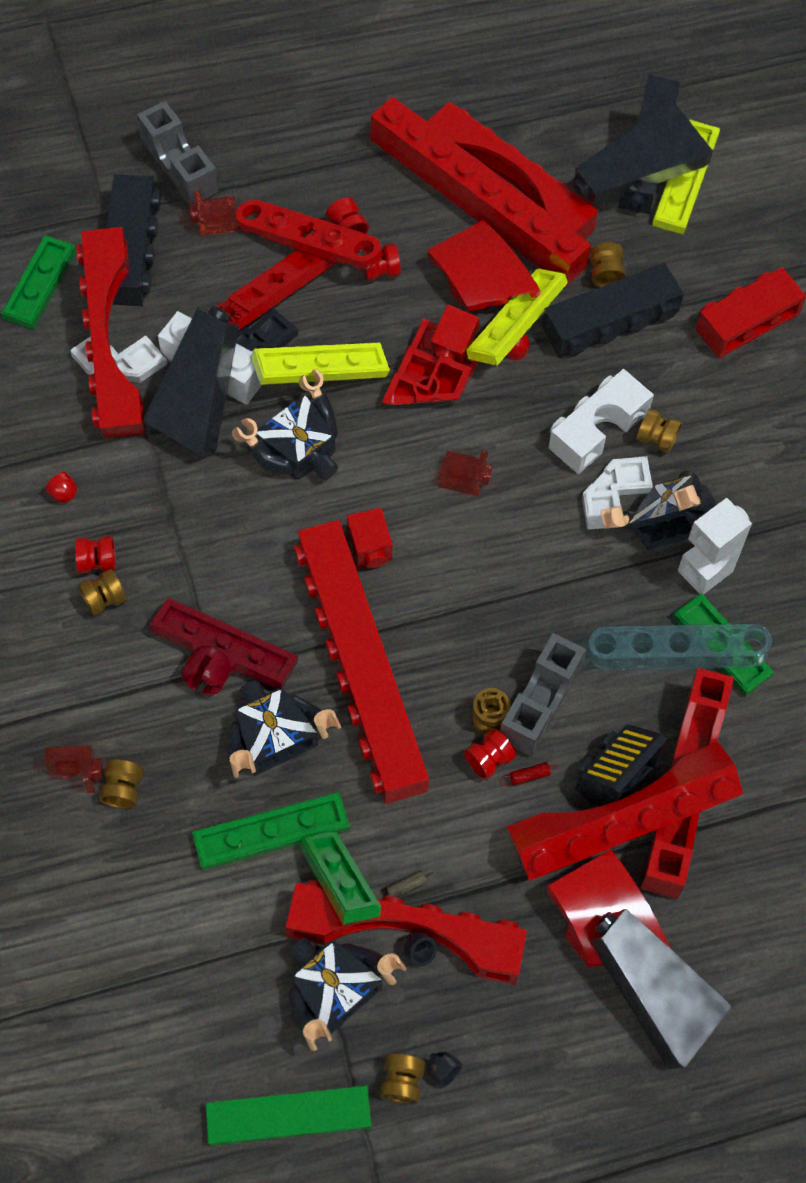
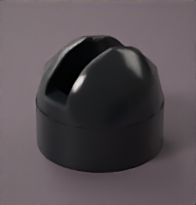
[403,932,437,967]
[427,1052,463,1088]

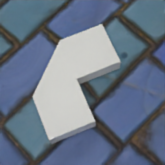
[70,335,167,383]
[582,456,653,530]

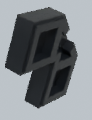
[229,309,298,352]

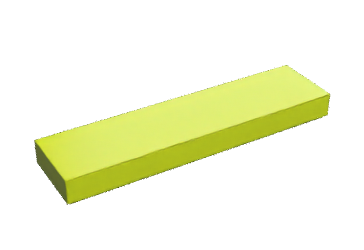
[652,120,720,235]
[467,268,567,366]
[251,343,390,385]

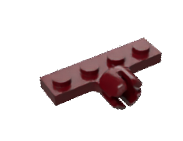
[150,598,298,696]

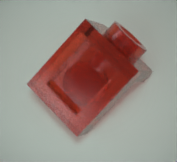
[189,190,240,236]
[438,450,493,497]
[45,745,102,793]

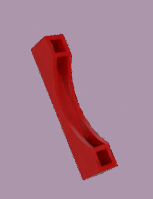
[427,102,598,239]
[76,227,146,439]
[640,668,734,900]
[507,742,743,881]
[286,880,527,985]

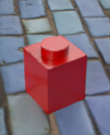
[431,304,480,363]
[347,507,393,568]

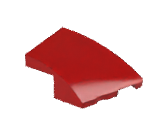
[427,220,541,312]
[382,318,479,405]
[547,849,671,967]

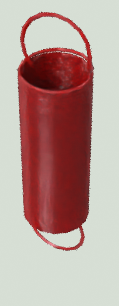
[500,762,560,786]

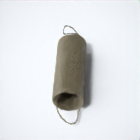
[377,870,436,900]

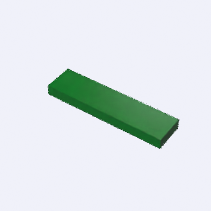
[192,792,350,871]
[206,1086,371,1147]

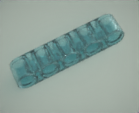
[589,624,772,670]

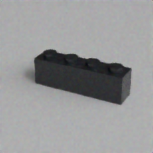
[107,174,161,306]
[542,263,684,358]

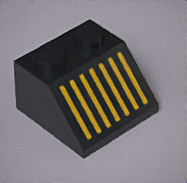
[575,724,667,807]

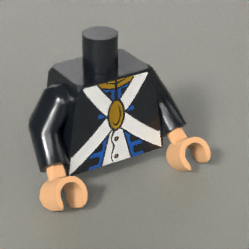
[232,369,338,480]
[600,471,717,550]
[227,680,341,778]
[288,937,407,1051]

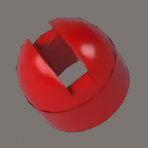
[505,334,530,361]
[45,471,77,503]

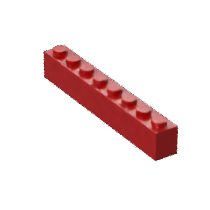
[370,97,591,288]
[293,520,429,805]

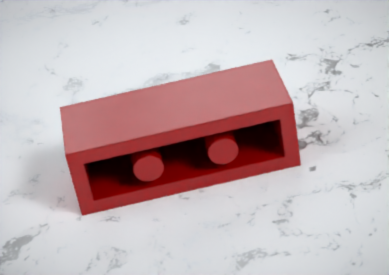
[695,267,806,359]

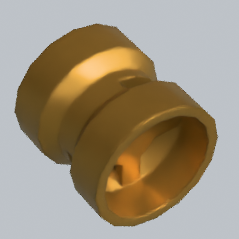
[590,242,626,287]
[636,408,682,453]
[78,569,127,617]
[472,688,510,735]
[99,760,144,809]
[380,1054,425,1105]

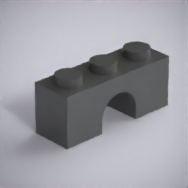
[137,101,218,206]
[500,633,586,757]

